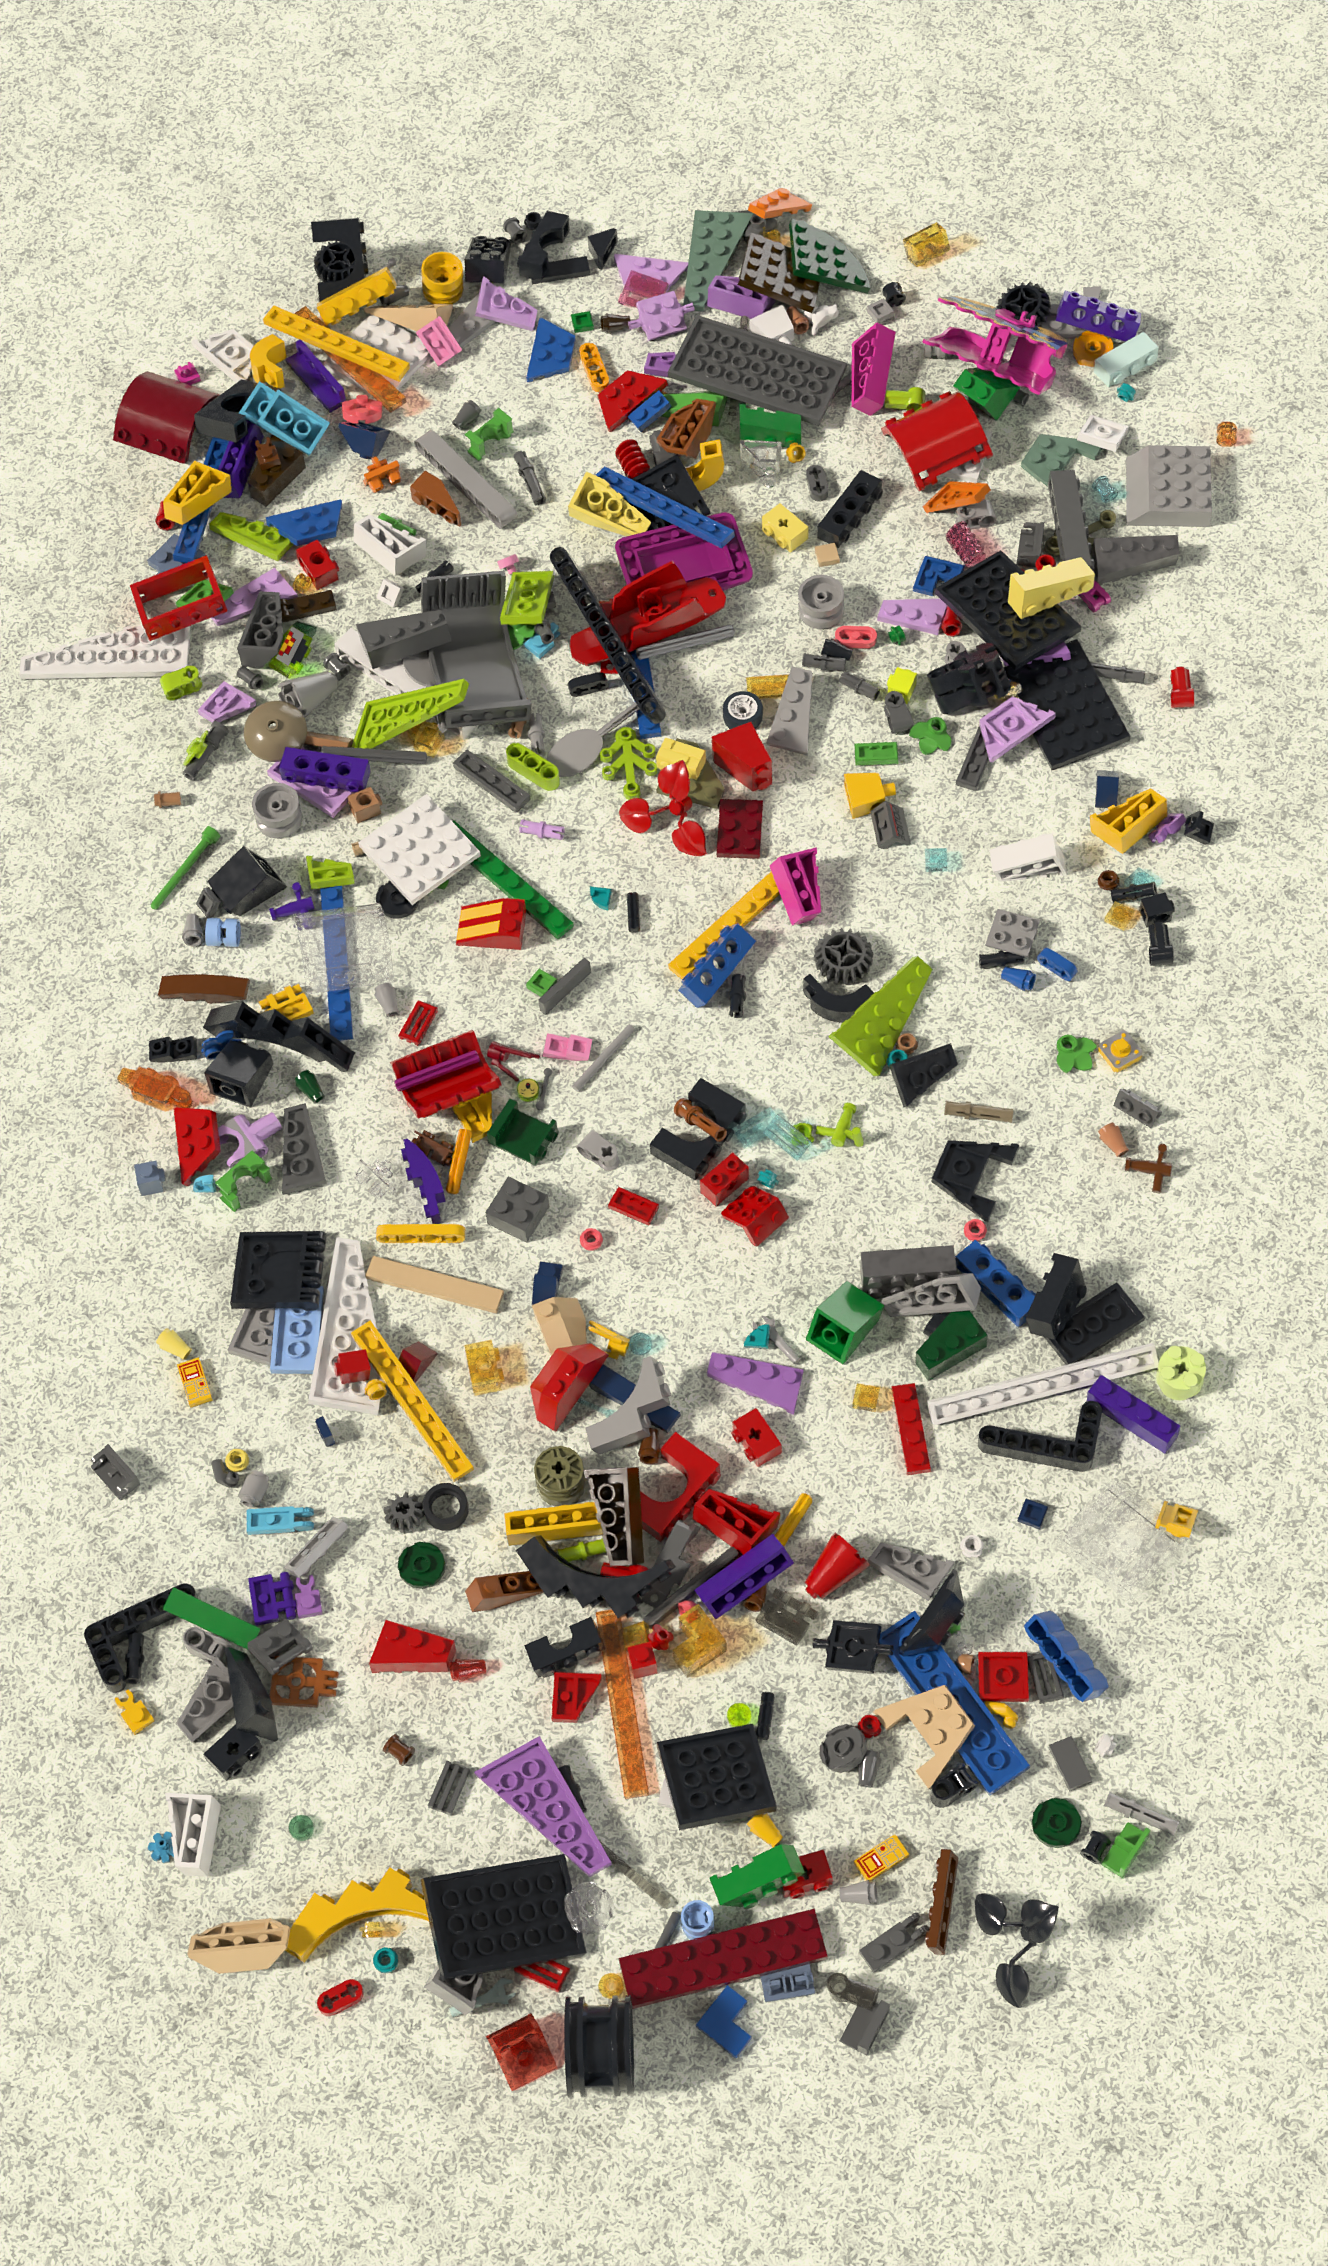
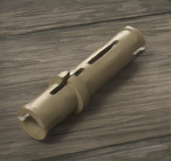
[944,1101,1013,1123]

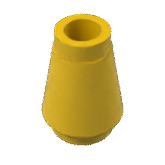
[747,1813,783,1847]

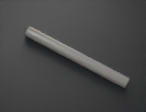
[572,1024,635,1092]

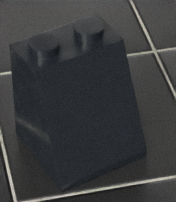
[207,846,287,916]
[204,1040,273,1108]

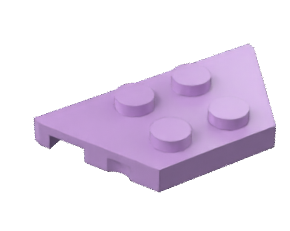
[614,254,688,295]
[979,696,1055,763]

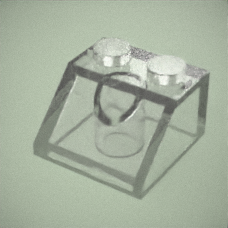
[740,440,782,488]

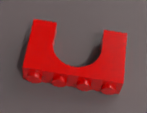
[640,1432,721,1542]

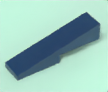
[589,1364,681,1433]

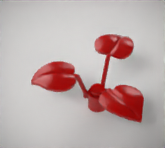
[619,760,707,856]

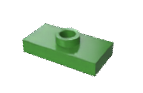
[854,742,898,766]

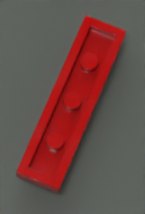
[891,1383,931,1475]

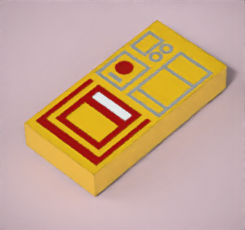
[177,1357,213,1408]
[854,1834,909,1882]

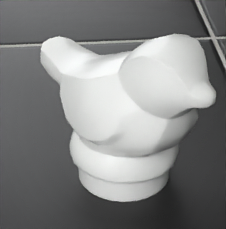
[804,304,839,336]

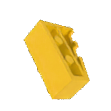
[163,461,231,525]
[1090,788,1168,854]

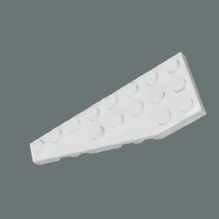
[19,625,191,679]
[308,1237,383,1415]

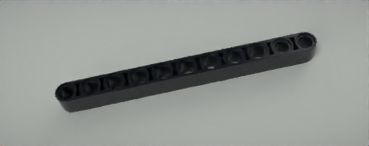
[549,547,666,724]

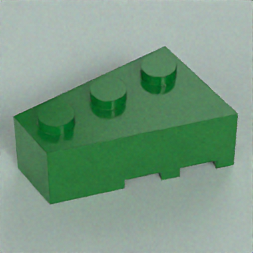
[739,403,801,449]
[709,1844,805,1909]

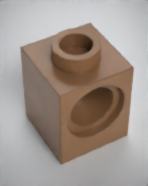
[347,787,383,823]

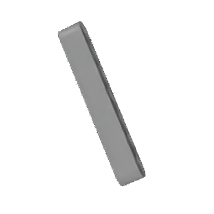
[414,430,518,529]

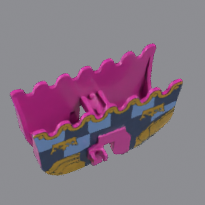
[923,296,1068,395]

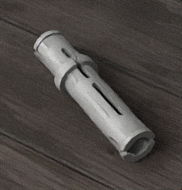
[1104,1791,1180,1836]

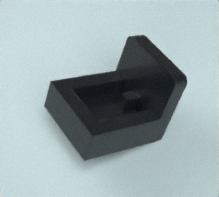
[1184,810,1214,845]

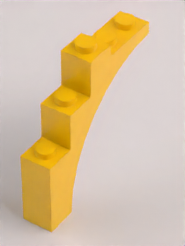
[285,1867,429,1963]

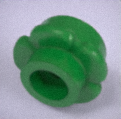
[888,625,906,645]

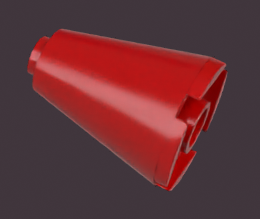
[804,1532,870,1599]

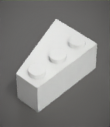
[990,833,1067,882]

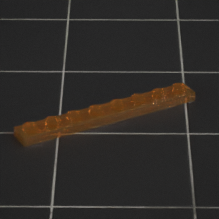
[294,306,406,413]

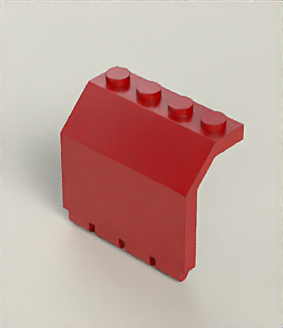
[390,1030,502,1119]

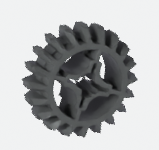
[814,927,873,985]

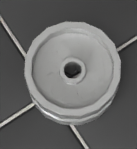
[798,574,844,629]
[252,783,303,839]

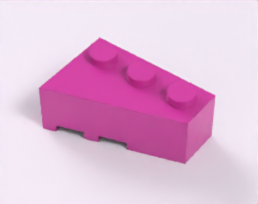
[770,847,821,926]

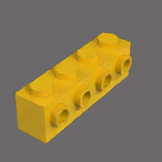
[316,267,397,325]
[504,1502,603,1546]

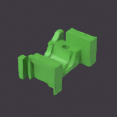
[464,408,514,461]
[215,1151,272,1212]

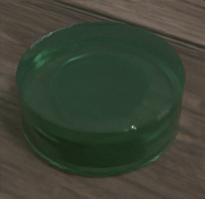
[288,1815,314,1841]

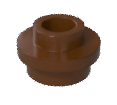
[1097,870,1120,890]

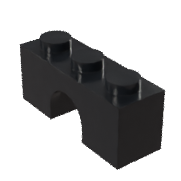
[524,1617,606,1678]

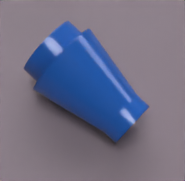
[1001,967,1036,991]

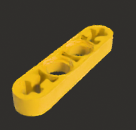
[376,1224,465,1243]

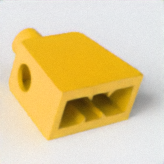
[844,773,896,819]

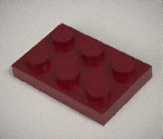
[716,799,763,859]

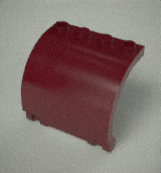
[113,371,220,464]

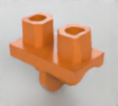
[363,456,401,493]

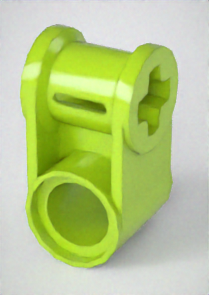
[159,665,203,701]

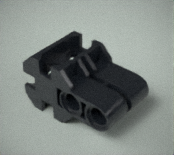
[927,643,1011,714]

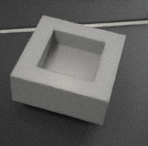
[867,298,894,323]

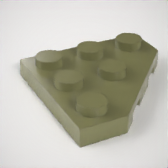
[656,738,724,809]

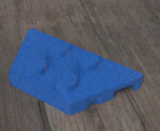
[526,318,576,382]
[266,499,342,546]

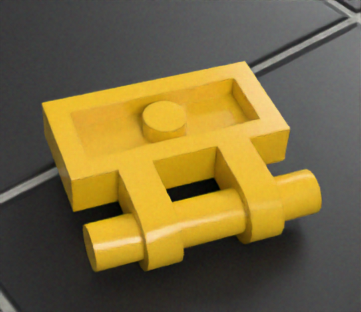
[259,984,314,1021]

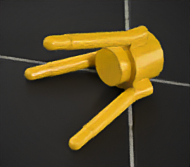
[588,1320,630,1360]

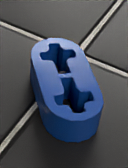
[1037,948,1078,981]

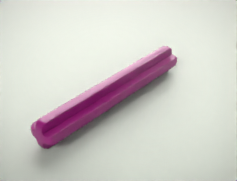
[394,1051,480,1091]

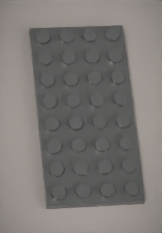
[668,315,847,426]

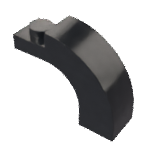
[803,974,874,1023]

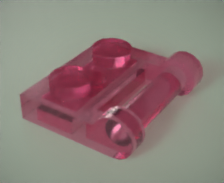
[618,270,669,308]

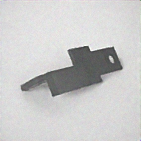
[641,1520,701,1608]

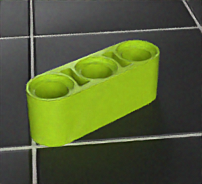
[506,743,560,791]

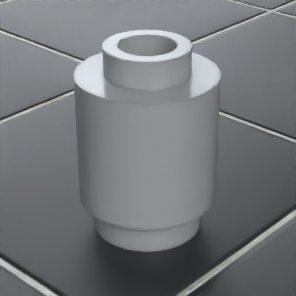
[238,1470,269,1507]

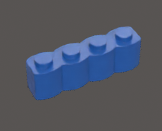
[1024,1611,1109,1702]

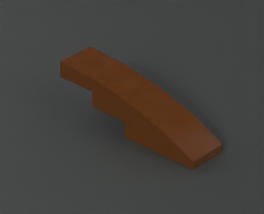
[158,974,250,1004]

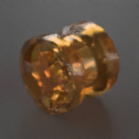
[1216,421,1237,447]

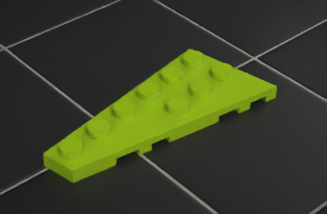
[351,679,469,749]
[828,956,933,1076]

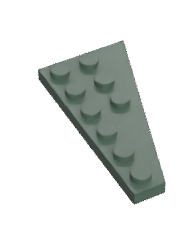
[683,210,754,312]

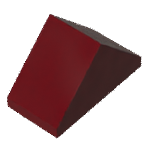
[398,1341,438,1383]

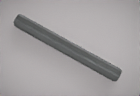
[636,624,735,660]
[321,746,427,764]
[643,1546,740,1629]

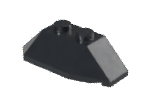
[899,1569,966,1656]

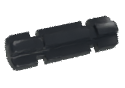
[627,892,640,933]
[756,1692,775,1740]

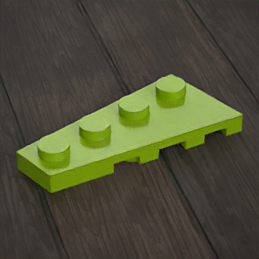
[209,512,294,561]

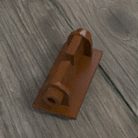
[412,1130,454,1166]

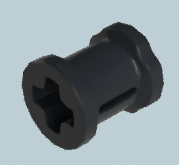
[1080,1831,1111,1864]

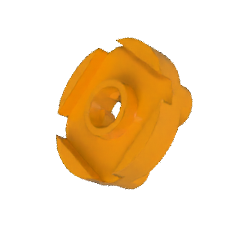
[1073,331,1113,367]

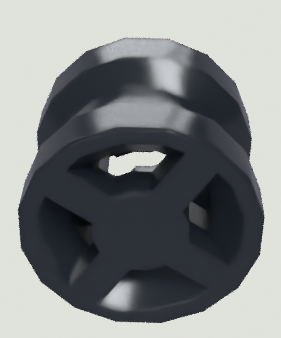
[882,282,906,307]

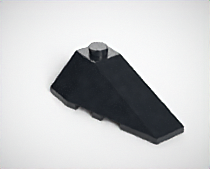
[225,1647,278,1742]

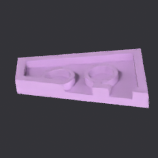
[475,277,538,331]
[877,598,948,635]

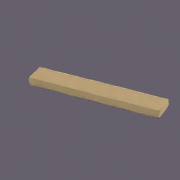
[366,1256,504,1314]

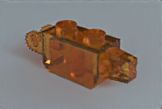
[117,1066,193,1112]

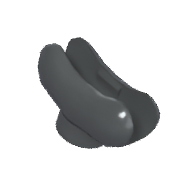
[744,215,777,243]

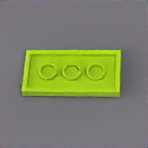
[500,571,554,626]

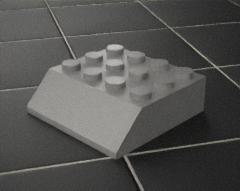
[1126,445,1212,527]

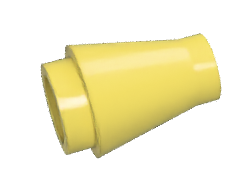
[156,1328,192,1360]

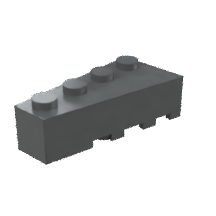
[356,610,452,669]

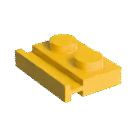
[1155,1501,1198,1538]

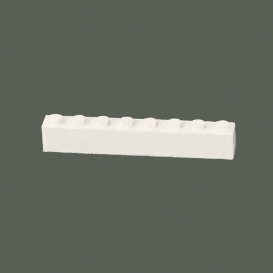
[334,628,478,740]

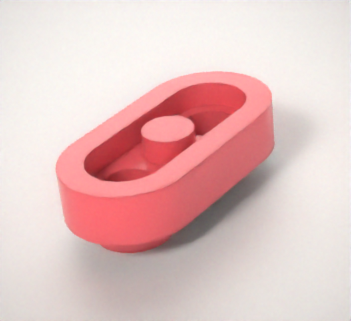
[835,626,877,648]

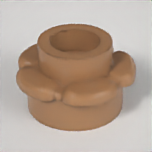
[896,1033,918,1055]

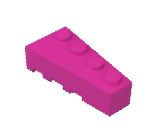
[851,322,896,416]

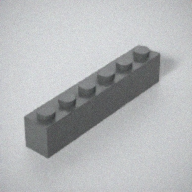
[1048,470,1095,572]

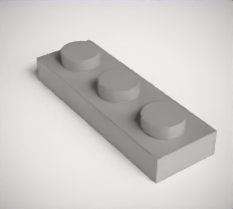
[284,1516,348,1578]

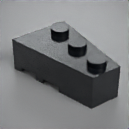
[1026,1253,1087,1340]

